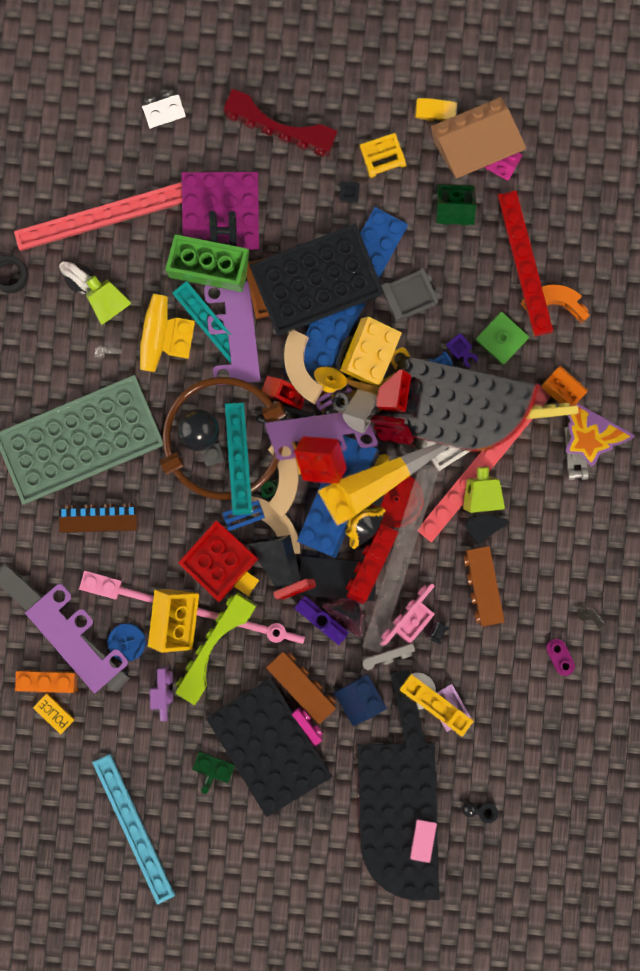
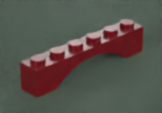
[223,88,337,157]

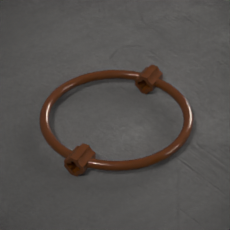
[159,377,287,500]

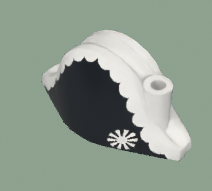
[59,261,94,294]

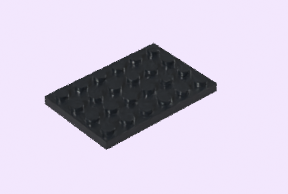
[249,223,384,337]
[206,677,333,817]

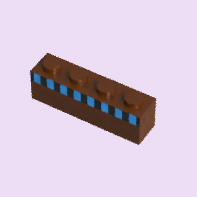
[59,503,139,533]

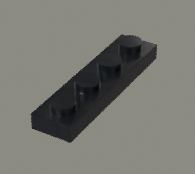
[391,670,426,750]

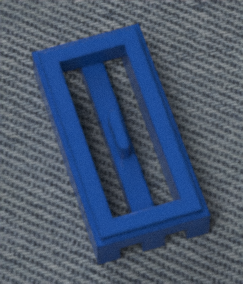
[222,500,265,531]

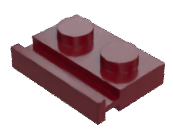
[370,415,414,445]

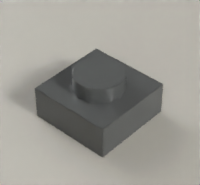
[202,443,225,467]

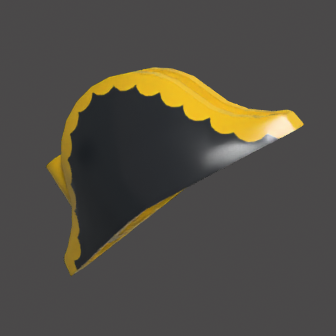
[345,506,385,549]

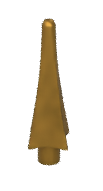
[347,379,380,395]

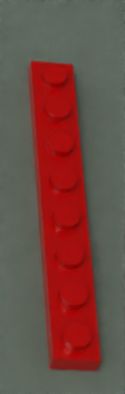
[498,190,553,337]

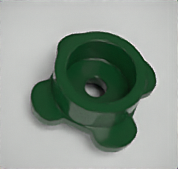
[261,480,279,498]

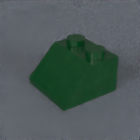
[436,184,477,226]

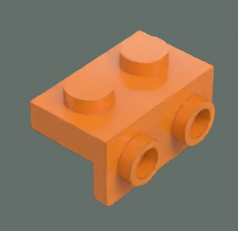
[541,366,588,406]

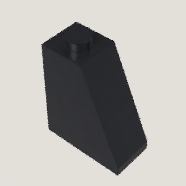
[248,535,300,588]

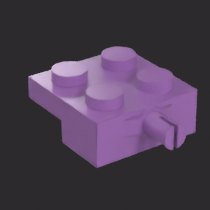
[150,667,174,721]

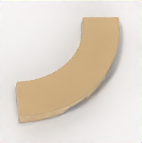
[284,330,324,404]
[268,446,299,517]
[250,496,301,554]

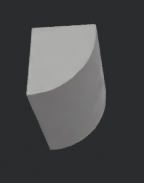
[342,389,379,434]

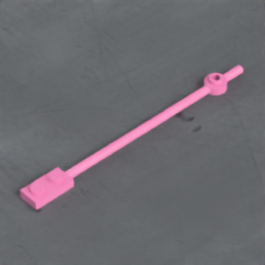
[79,571,305,644]

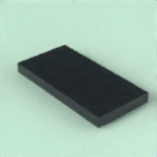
[298,557,376,601]

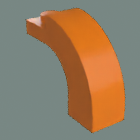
[520,285,590,324]

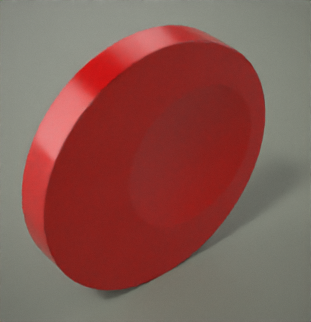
[369,476,424,528]

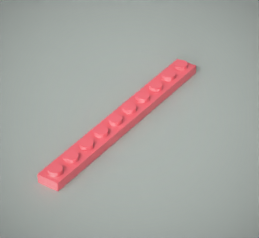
[14,182,182,251]
[416,383,551,542]

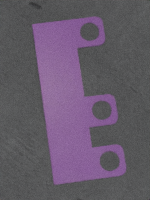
[204,281,260,385]
[265,412,378,460]
[25,584,128,694]

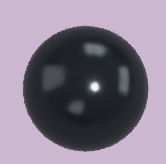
[177,409,219,451]

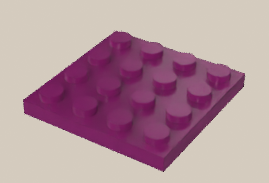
[182,172,259,250]

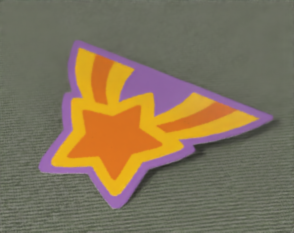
[566,403,635,466]

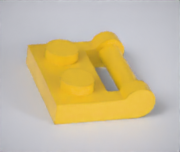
[359,133,406,178]

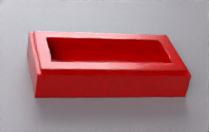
[273,579,316,600]

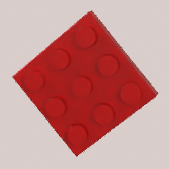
[178,520,258,602]

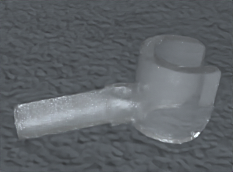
[94,346,122,359]

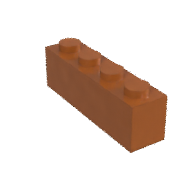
[463,546,505,627]
[266,651,336,725]

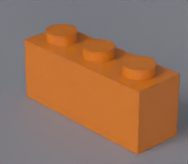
[15,670,78,693]

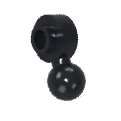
[324,392,352,415]
[462,802,498,823]

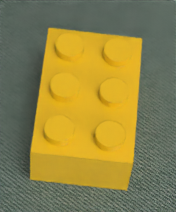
[340,317,402,386]

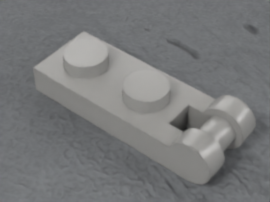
[564,427,588,480]
[362,643,415,670]

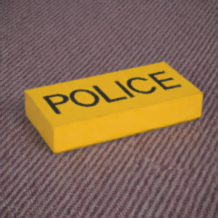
[33,693,75,734]

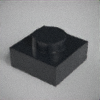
[340,182,360,204]

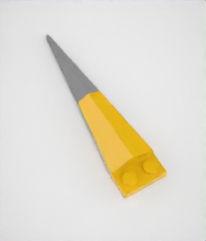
[318,443,450,526]

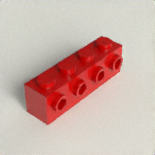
[346,524,399,605]

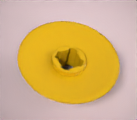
[314,367,347,393]

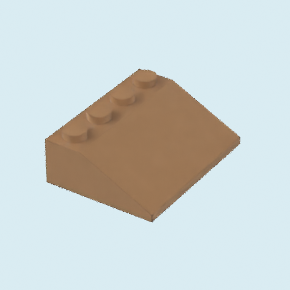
[431,97,526,178]

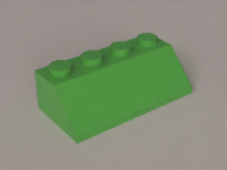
[165,235,249,292]

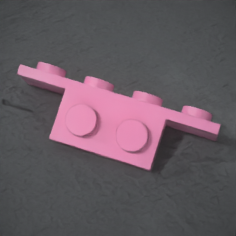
[380,584,435,646]

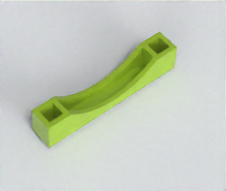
[175,593,257,705]

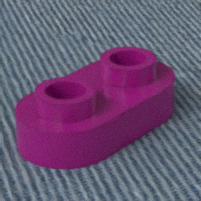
[546,639,575,676]

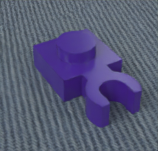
[445,333,478,368]

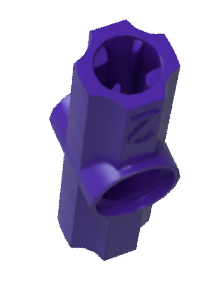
[294,595,349,645]

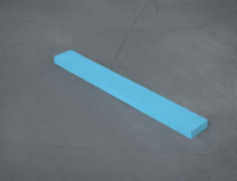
[92,753,175,904]

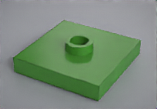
[476,312,529,365]

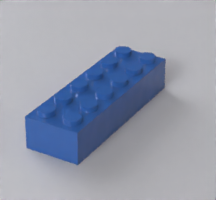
[297,435,380,558]

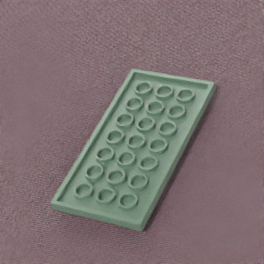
[0,375,163,505]

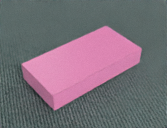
[410,819,437,863]

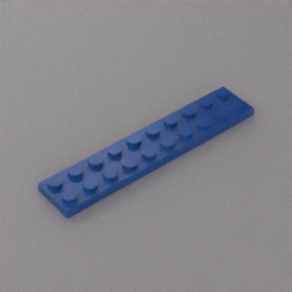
[285,207,408,383]

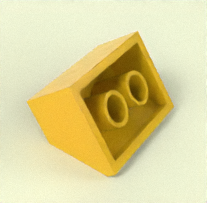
[148,589,199,652]

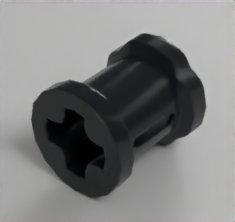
[426,620,450,645]

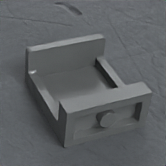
[381,268,440,323]

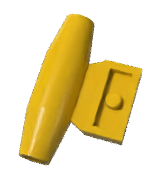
[140,294,195,372]

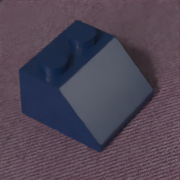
[334,673,387,726]

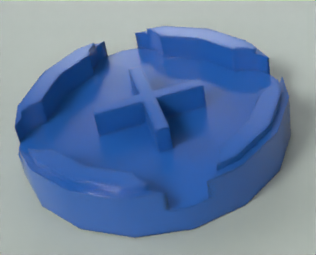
[107,623,146,662]

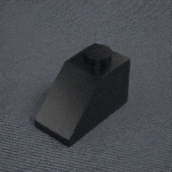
[463,514,509,545]

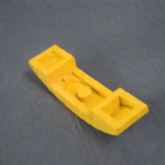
[399,674,474,737]

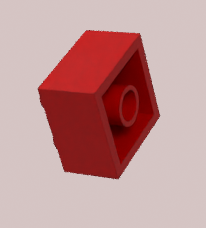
[294,436,347,484]

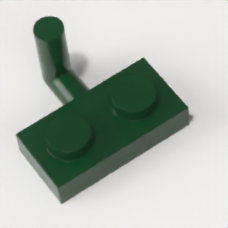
[192,751,235,794]

